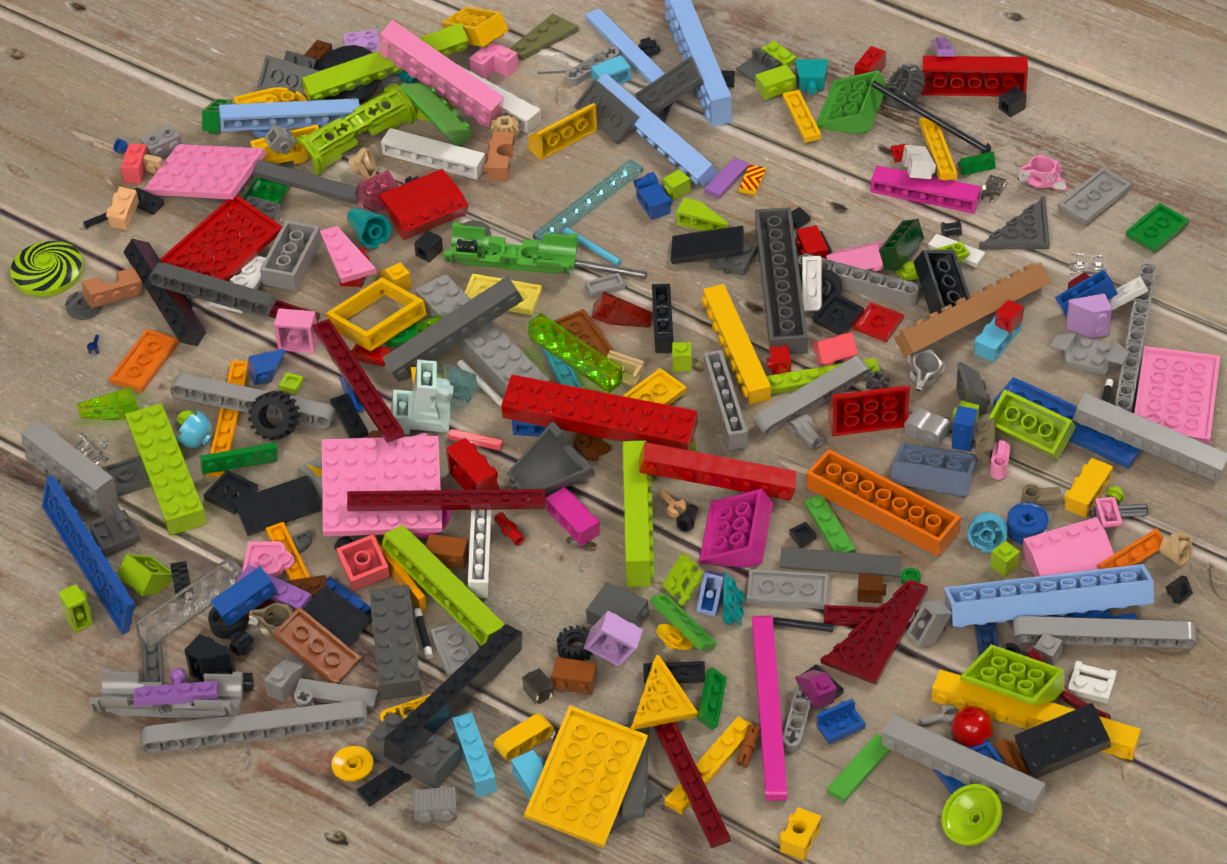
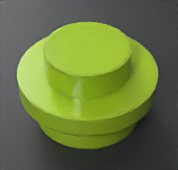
[177,410,196,426]
[1106,486,1125,504]

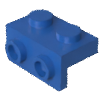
[816,699,865,744]

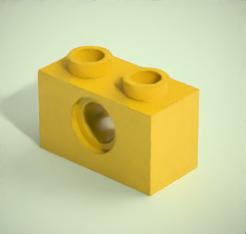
[778,807,821,860]

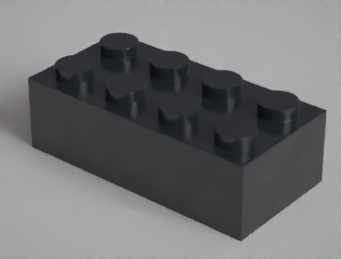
[1014,702,1111,779]

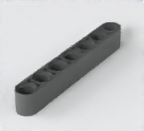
[149,262,276,317]

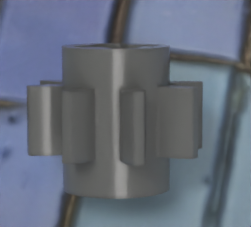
[866,371,889,390]

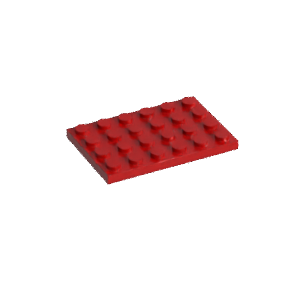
[160,195,283,281]

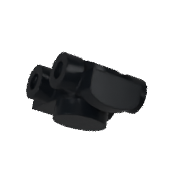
[638,37,660,57]

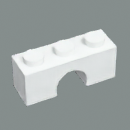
[902,145,936,179]

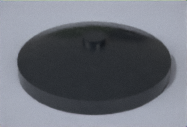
[316,45,381,104]

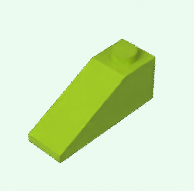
[676,197,728,231]

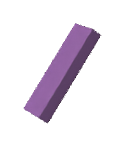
[704,157,749,199]

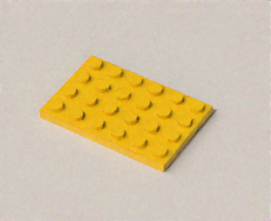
[524,705,648,848]

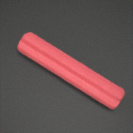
[448,429,503,451]

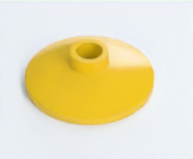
[656,624,694,651]
[332,746,374,782]

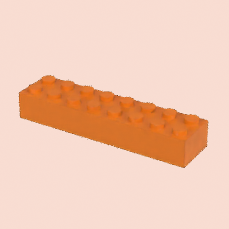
[806,449,961,557]

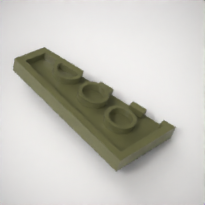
[509,13,579,61]

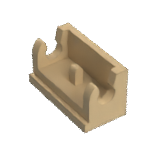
[602,350,645,387]

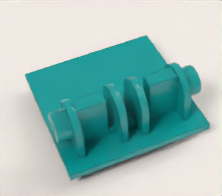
[723,571,745,626]

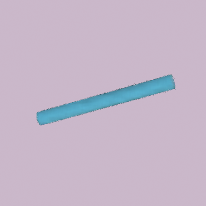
[563,227,622,266]

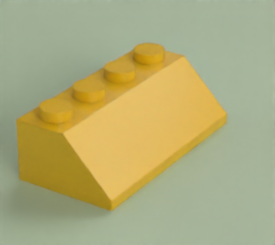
[528,103,597,160]

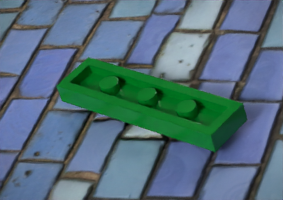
[200,442,278,475]

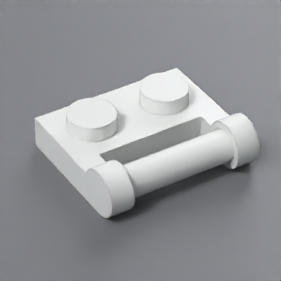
[1068,660,1117,704]

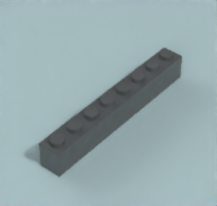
[382,276,523,382]

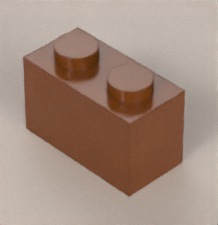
[426,534,469,569]
[551,657,598,695]

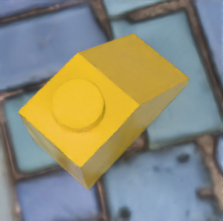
[377,262,412,291]

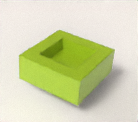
[279,372,304,395]

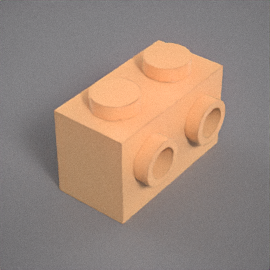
[106,186,139,231]

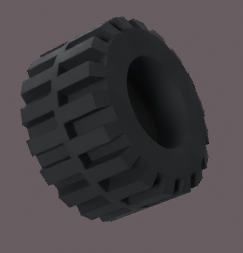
[248,390,301,440]

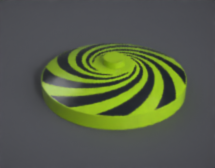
[10,241,84,297]

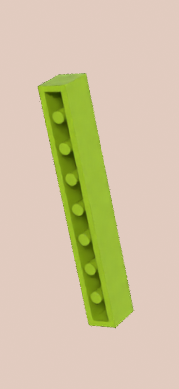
[381,525,505,646]

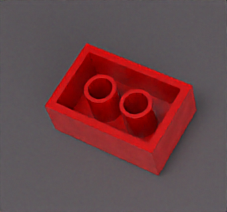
[446,437,500,490]

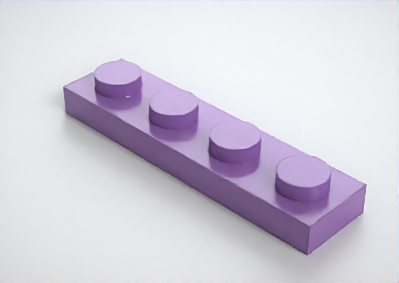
[931,37,955,57]
[237,564,312,610]

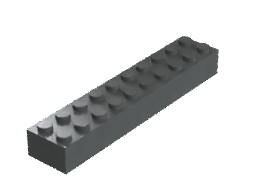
[755,207,808,354]

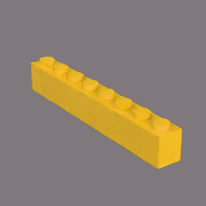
[701,284,771,405]

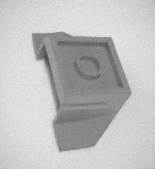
[1050,333,1129,375]

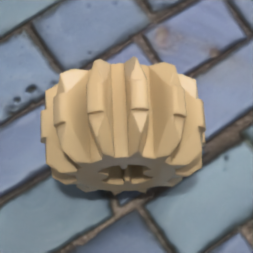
[490,114,520,140]

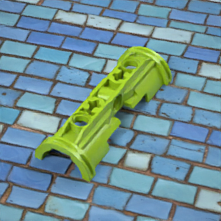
[294,84,416,176]

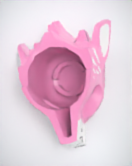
[1017,155,1068,190]

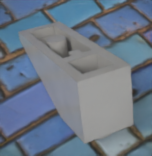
[264,654,311,703]

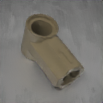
[1021,484,1062,505]

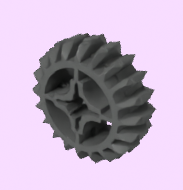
[884,63,925,110]

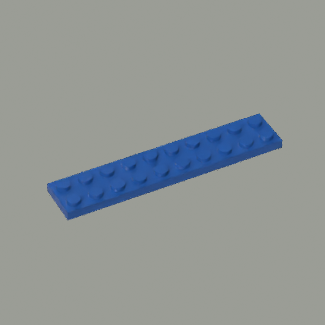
[41,476,135,635]

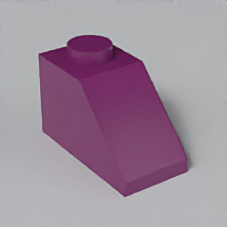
[795,670,837,710]

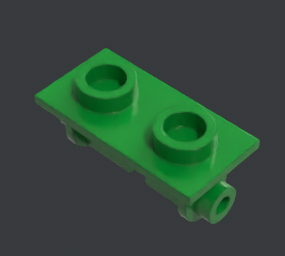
[957,151,996,176]

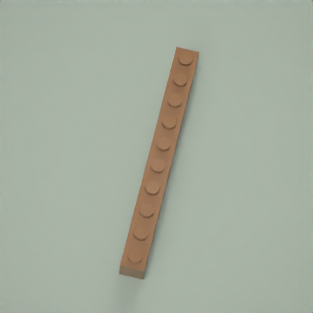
[894,263,1051,357]

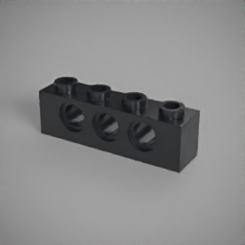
[652,283,674,353]

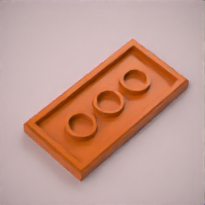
[109,329,179,393]

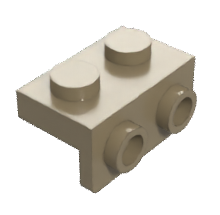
[975,418,995,466]

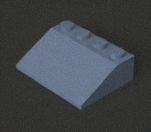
[891,442,978,497]

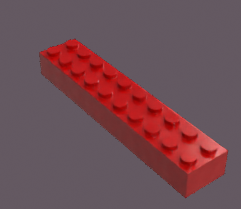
[501,374,698,451]

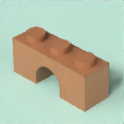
[484,131,515,181]
[82,268,142,308]

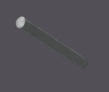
[575,260,647,279]

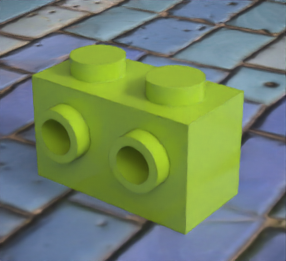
[755,65,796,100]
[58,584,93,633]

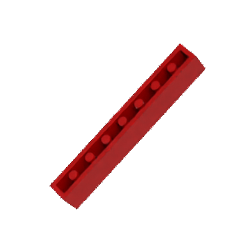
[639,442,796,501]

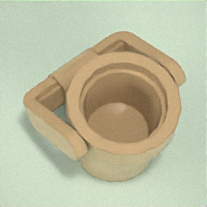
[349,148,378,180]
[1159,531,1193,566]

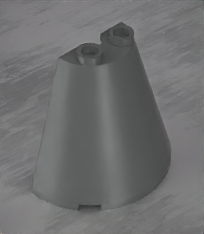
[506,421,595,494]

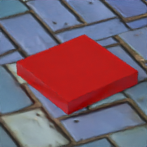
[853,302,904,343]

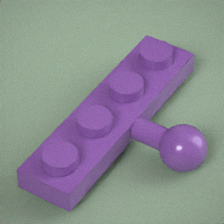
[133,668,218,707]

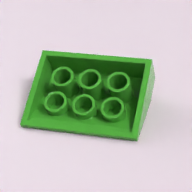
[816,70,887,134]
[400,83,473,147]

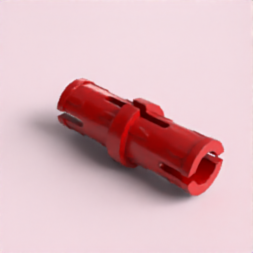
[494,512,525,546]

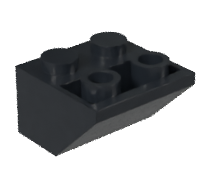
[184,634,236,682]

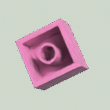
[274,309,318,353]

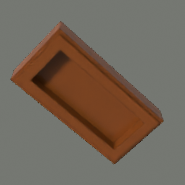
[995,738,1030,776]

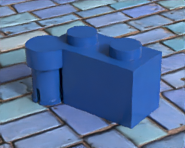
[633,172,672,220]

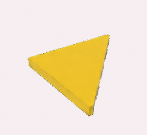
[631,655,698,730]

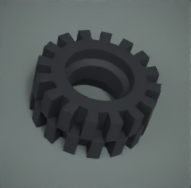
[170,561,193,599]
[557,625,593,661]

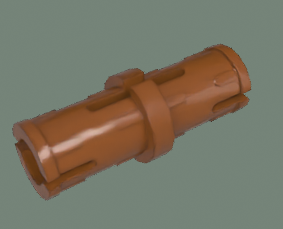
[735,724,761,768]

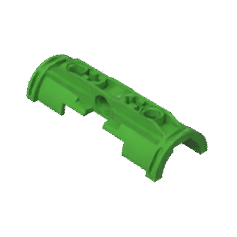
[443,222,578,274]

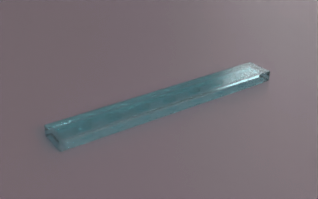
[532,159,643,241]

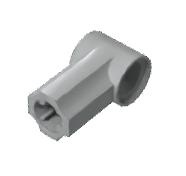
[788,414,824,450]

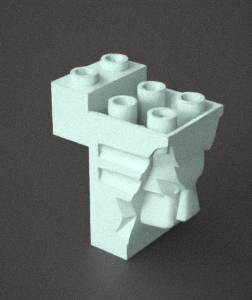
[391,360,453,434]

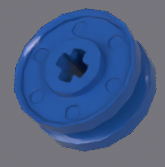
[1006,502,1049,545]

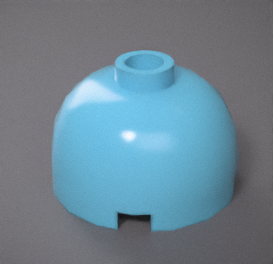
[175,410,212,449]
[967,512,1008,553]

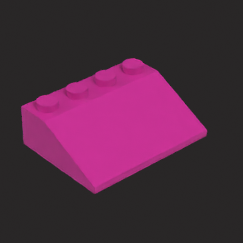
[699,489,773,568]

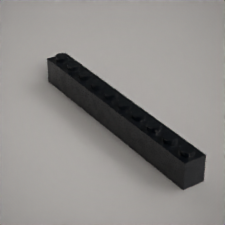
[384,624,522,765]

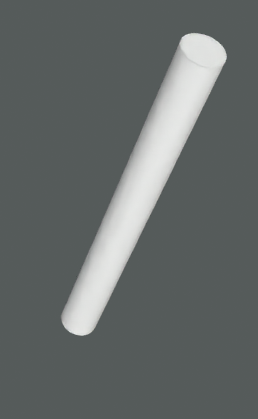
[457,360,503,407]

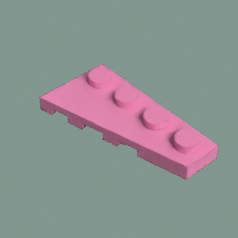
[320,226,376,283]

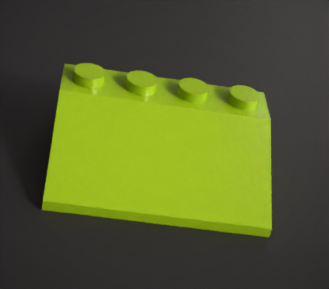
[960,644,1065,705]

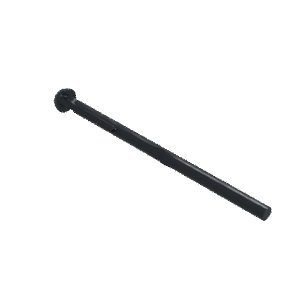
[871,80,991,154]

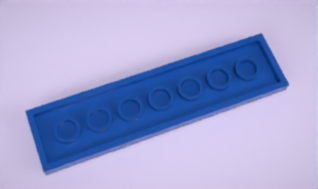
[993,377,1143,469]

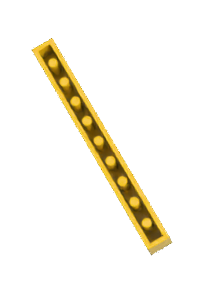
[931,669,1141,760]

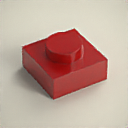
[891,143,908,163]

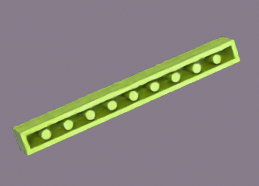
[301,23,469,101]

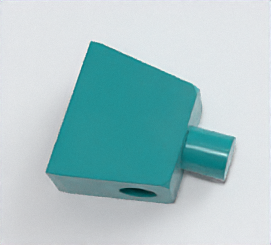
[795,59,828,95]

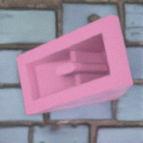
[1095,497,1122,529]

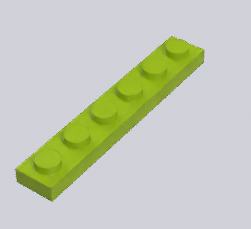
[766,358,880,394]

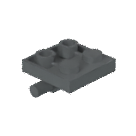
[89,504,140,555]

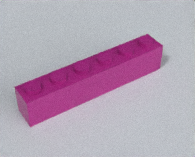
[871,165,981,214]

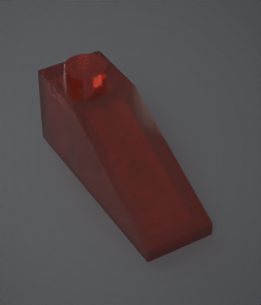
[591,291,653,328]

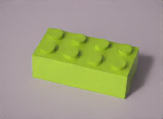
[988,389,1076,461]

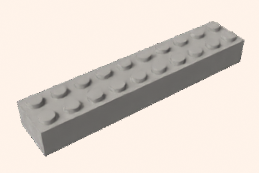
[415,274,550,395]

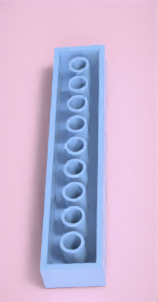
[664,0,732,127]
[944,564,1154,627]

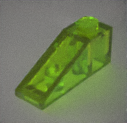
[76,387,139,420]

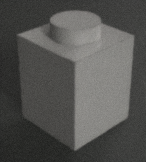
[1034,632,1062,666]

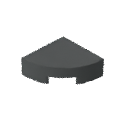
[292,530,312,554]

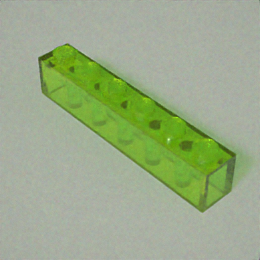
[528,313,623,393]

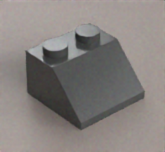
[956,362,990,414]

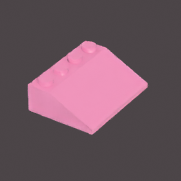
[1022,517,1114,577]

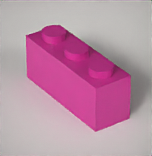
[545,487,600,546]

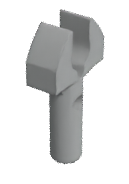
[919,704,956,726]

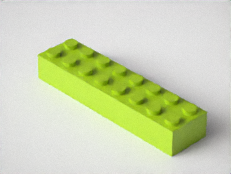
[125,403,207,536]
[623,441,655,587]

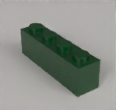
[879,218,924,271]

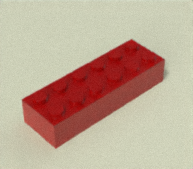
[921,55,1028,97]

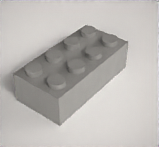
[260,220,322,291]

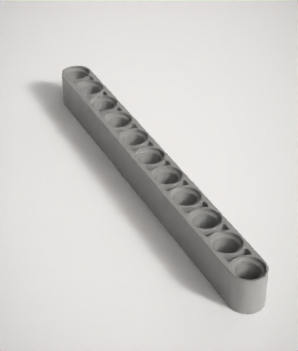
[1115,263,1156,412]
[142,700,368,753]

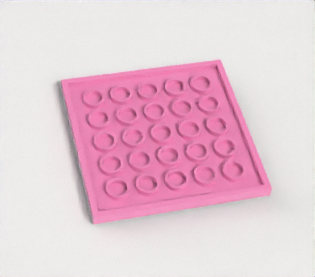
[322,436,442,537]

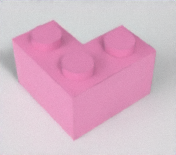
[469,41,519,79]

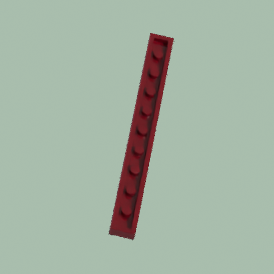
[312,319,405,443]
[347,489,545,511]
[653,722,731,849]

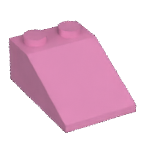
[826,240,886,271]

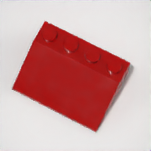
[379,169,469,241]
[828,385,910,436]

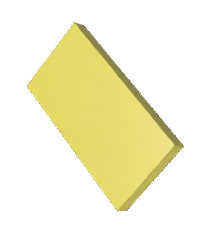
[464,273,543,315]

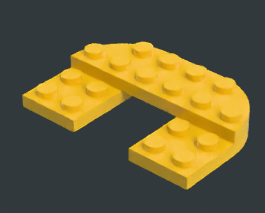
[233,87,319,165]

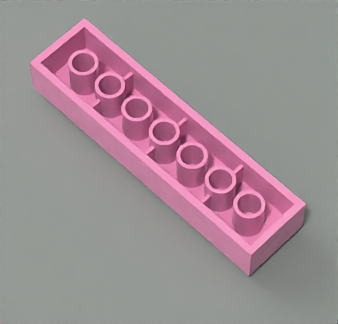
[379,20,504,128]

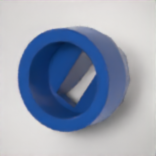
[113,138,128,153]

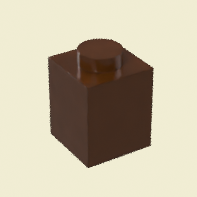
[857,574,887,604]

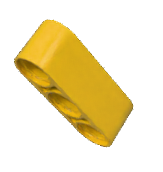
[493,713,554,762]

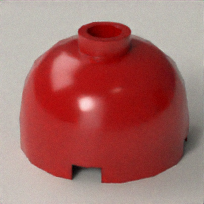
[951,706,994,746]

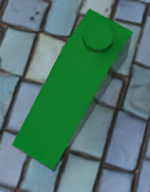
[202,99,232,134]

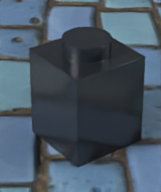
[998,87,1027,117]
[414,230,443,263]

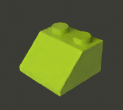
[117,554,173,597]

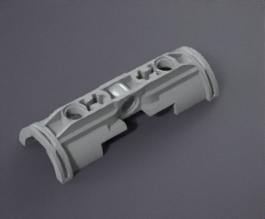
[89,669,243,718]

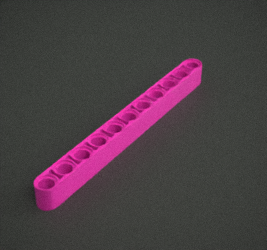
[752,615,787,801]

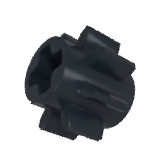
[229,631,254,656]

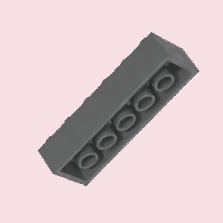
[369,585,422,700]

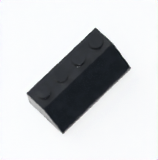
[913,250,970,314]

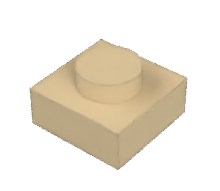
[143,154,163,174]

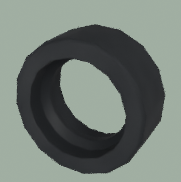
[208,607,248,639]

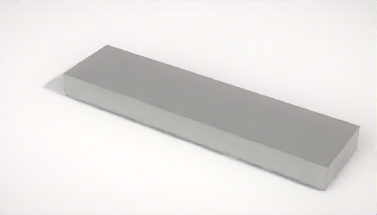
[294,678,379,711]

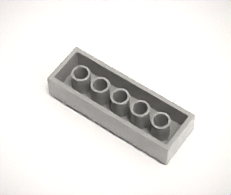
[21,420,119,516]

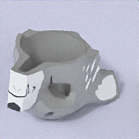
[907,349,947,392]

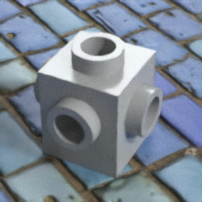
[264,125,296,155]

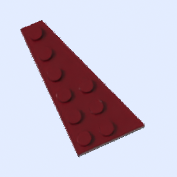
[820,579,928,685]

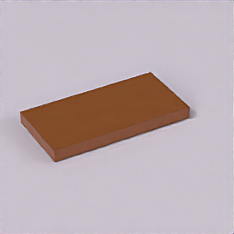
[551,309,614,373]
[273,607,361,684]

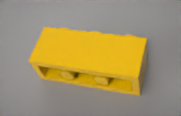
[1063,458,1113,518]

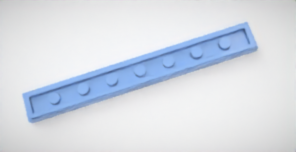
[585,8,665,84]

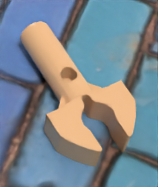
[659,489,686,518]

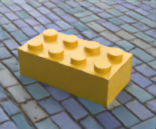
[441,6,509,47]

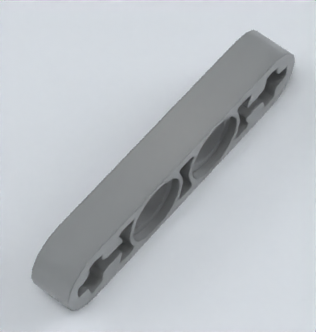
[565,46,620,86]
[783,684,812,752]

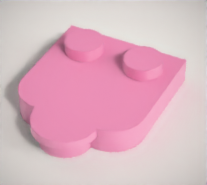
[242,541,295,577]

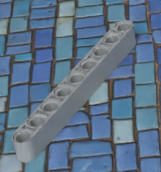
[170,374,336,429]
[1013,616,1197,648]

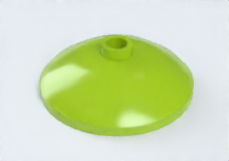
[941,784,1002,846]

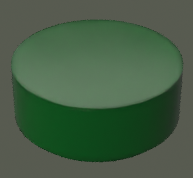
[900,568,921,585]

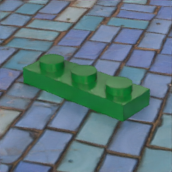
[697,667,727,729]

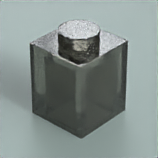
[522,668,554,706]

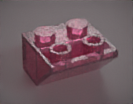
[355,170,399,213]

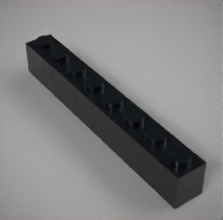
[123,239,206,346]

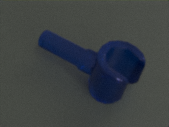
[87,334,100,354]

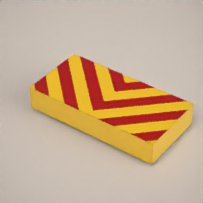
[739,164,766,196]

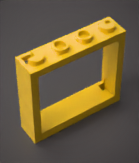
[326,277,427,352]

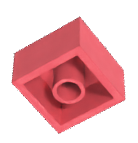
[336,534,390,591]

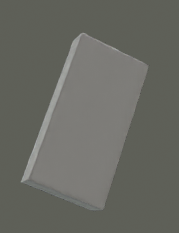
[585,273,625,299]

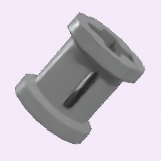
[294,689,314,708]

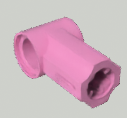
[990,440,1011,480]

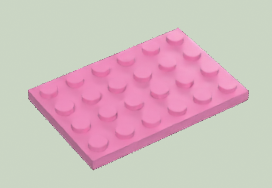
[144,144,266,200]
[1134,346,1220,444]

